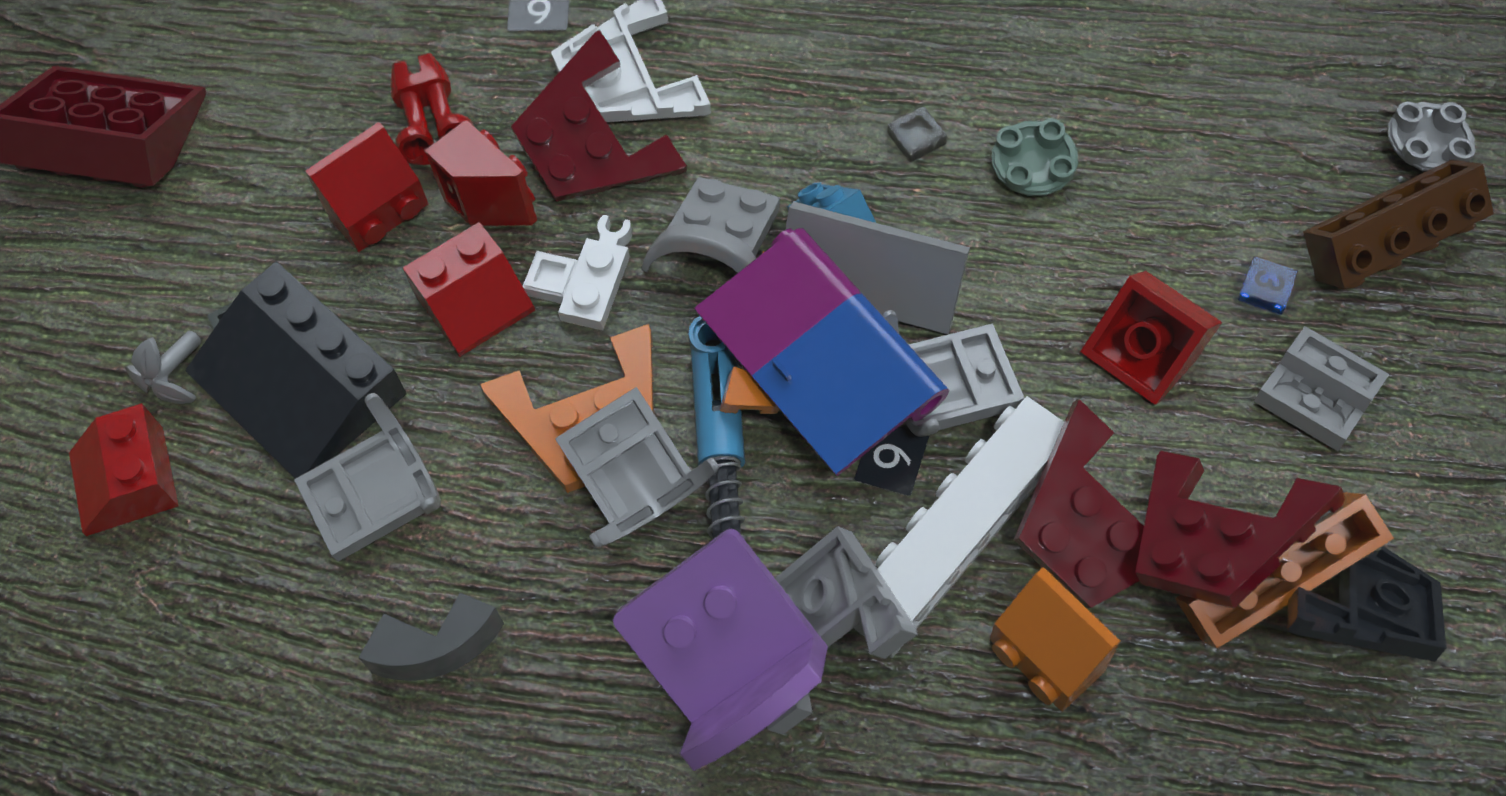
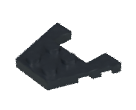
[1287,546,1447,662]

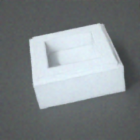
[523,251,578,304]

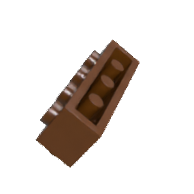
[1303,160,1494,289]

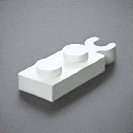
[558,215,632,331]

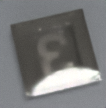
[887,106,947,163]

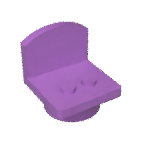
[613,529,828,771]

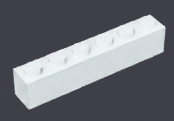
[854,396,1064,658]

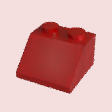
[305,122,429,253]
[403,222,535,357]
[1080,271,1222,405]
[69,403,179,536]

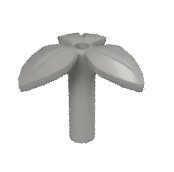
[125,331,201,404]

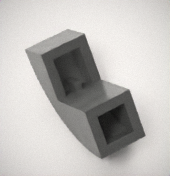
[359,592,504,681]

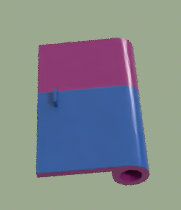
[694,228,949,476]

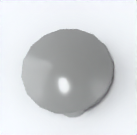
[1388,101,1476,172]

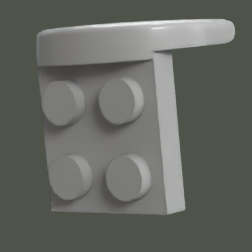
[642,177,780,273]
[883,310,1024,437]
[555,387,719,547]
[294,393,441,562]

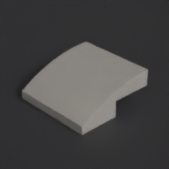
[1253,326,1389,451]

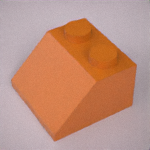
[990,567,1120,712]

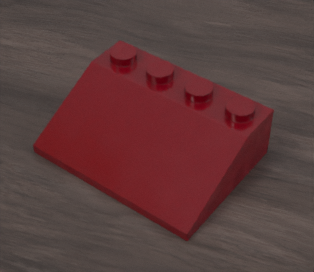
[0,65,206,187]

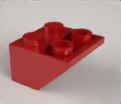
[425,120,537,226]

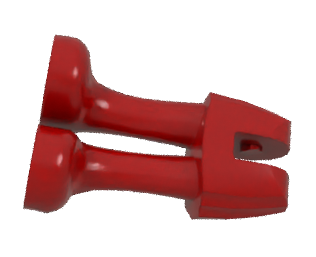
[391,53,474,165]

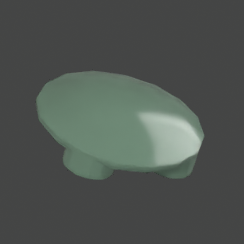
[992,118,1078,196]

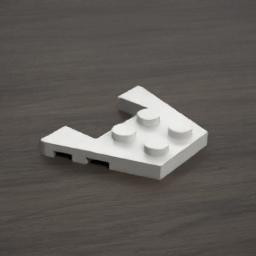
[551,0,711,122]

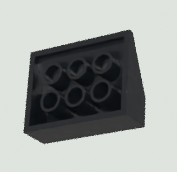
[185,261,407,479]

